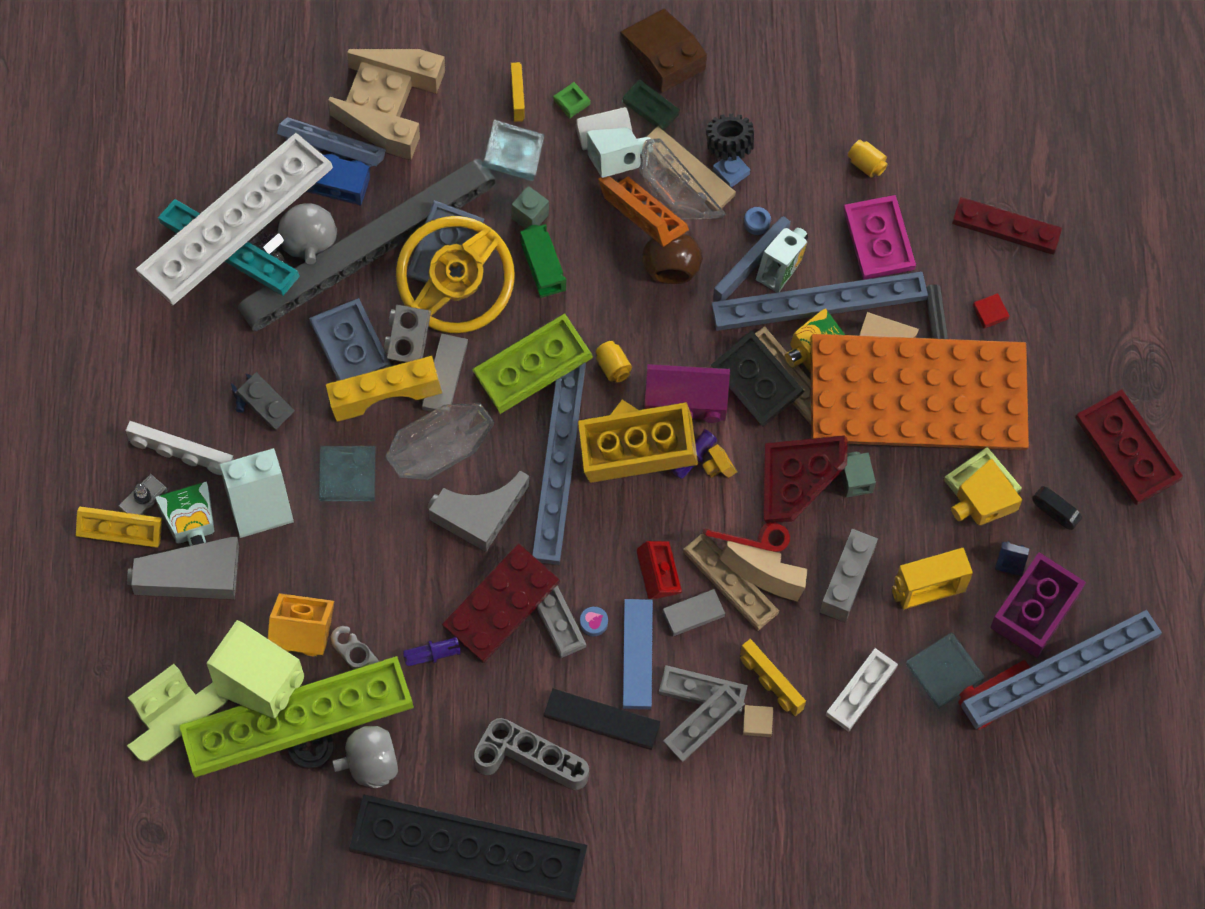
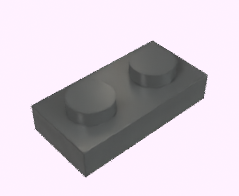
[235,372,295,431]

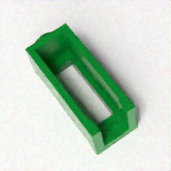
[520,224,566,298]

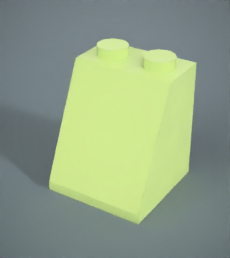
[207,620,304,719]

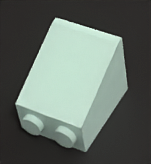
[220,448,294,538]

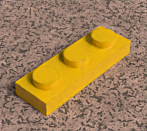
[76,507,162,547]
[740,639,806,716]

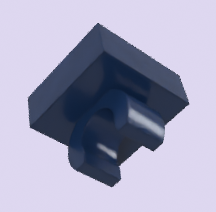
[995,541,1029,576]

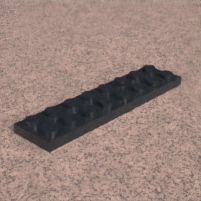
[349,794,588,903]

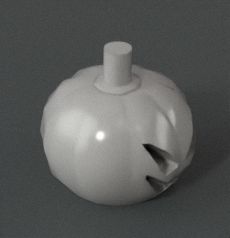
[277,203,337,264]
[332,726,398,788]

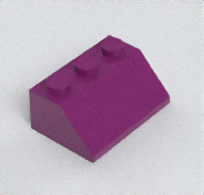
[644,364,730,423]

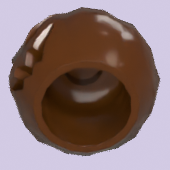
[642,225,703,284]

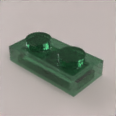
[622,79,680,131]

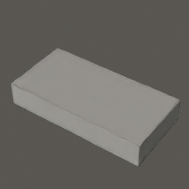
[663,589,725,636]

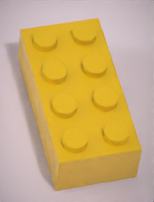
[578,402,698,483]

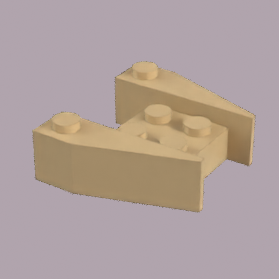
[329,49,445,160]

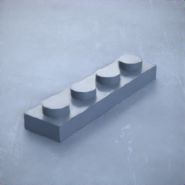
[277,117,386,167]

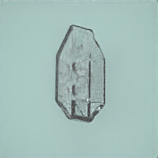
[639,138,726,220]
[385,403,495,480]

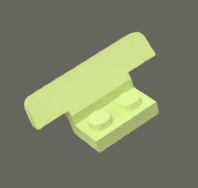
[127,664,228,762]

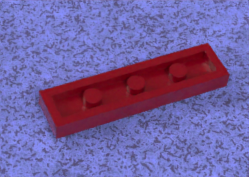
[952,197,1062,255]

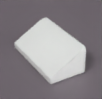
[576,107,633,150]

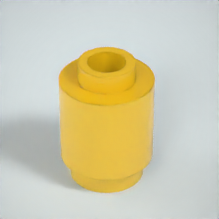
[847,140,888,177]
[595,341,632,382]

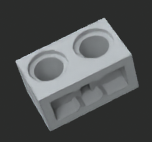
[384,305,431,362]

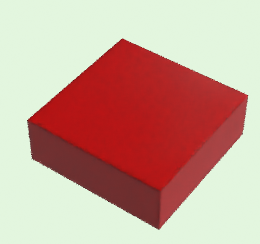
[973,293,1010,329]

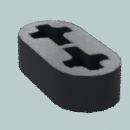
[1032,486,1082,530]

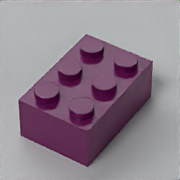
[990,552,1086,658]

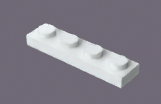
[126,421,234,475]

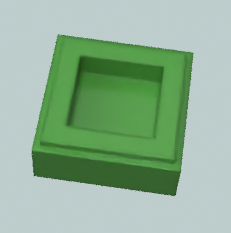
[554,82,590,119]

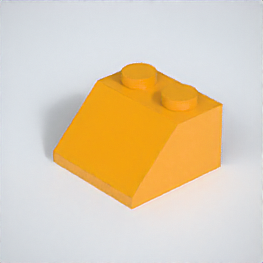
[268,593,334,656]

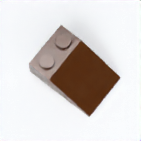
[620,8,707,93]

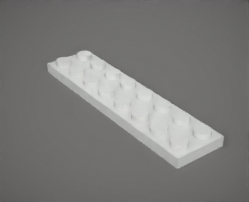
[136,133,333,305]

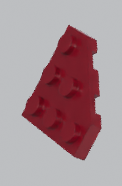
[764,435,848,523]

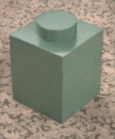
[511,186,549,228]
[840,452,876,498]

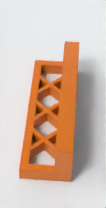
[598,176,689,247]

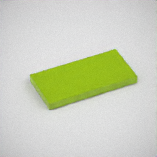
[472,313,593,414]

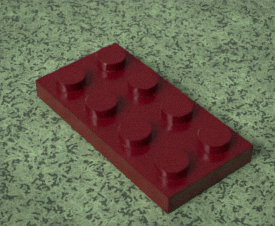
[1075,389,1183,506]
[442,543,560,663]

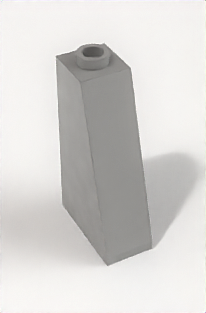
[127,537,239,599]

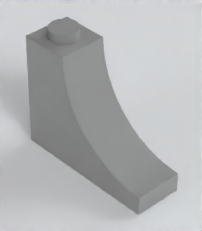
[427,471,529,552]

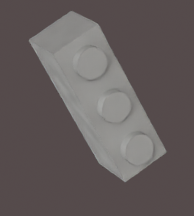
[820,529,878,623]

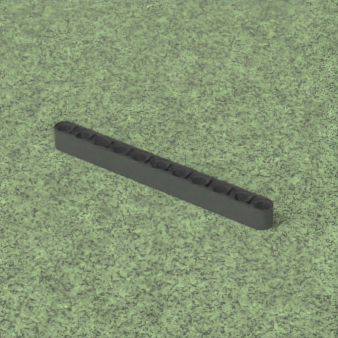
[237,159,496,331]

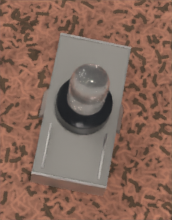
[119,474,167,515]

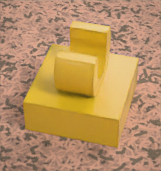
[702,444,737,478]

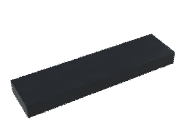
[544,688,661,750]

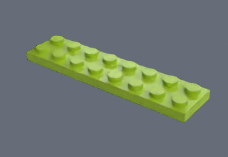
[179,656,414,778]

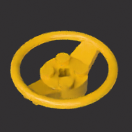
[396,216,515,333]

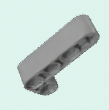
[474,718,589,790]

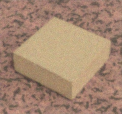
[743,705,773,737]

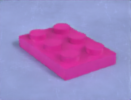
[843,195,916,280]

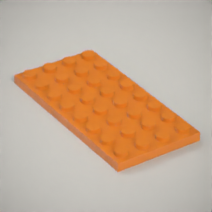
[810,334,1029,450]

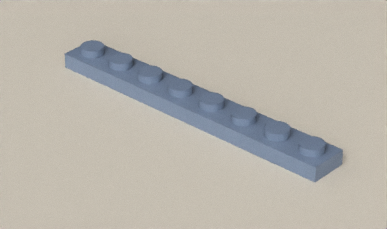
[711,272,928,331]
[533,362,586,565]
[961,610,1162,729]

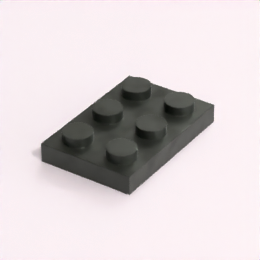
[711,330,805,427]

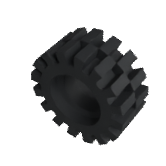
[706,114,754,161]

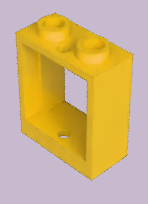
[892,547,973,610]

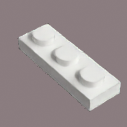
[826,648,898,732]

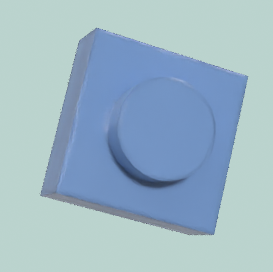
[713,156,750,187]

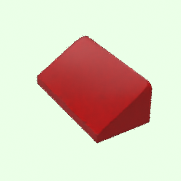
[637,541,682,599]

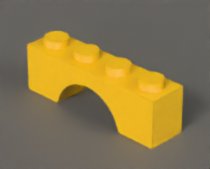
[326,356,442,422]

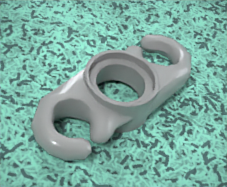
[331,626,380,669]

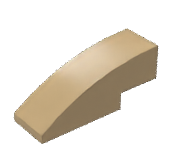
[720,541,807,602]

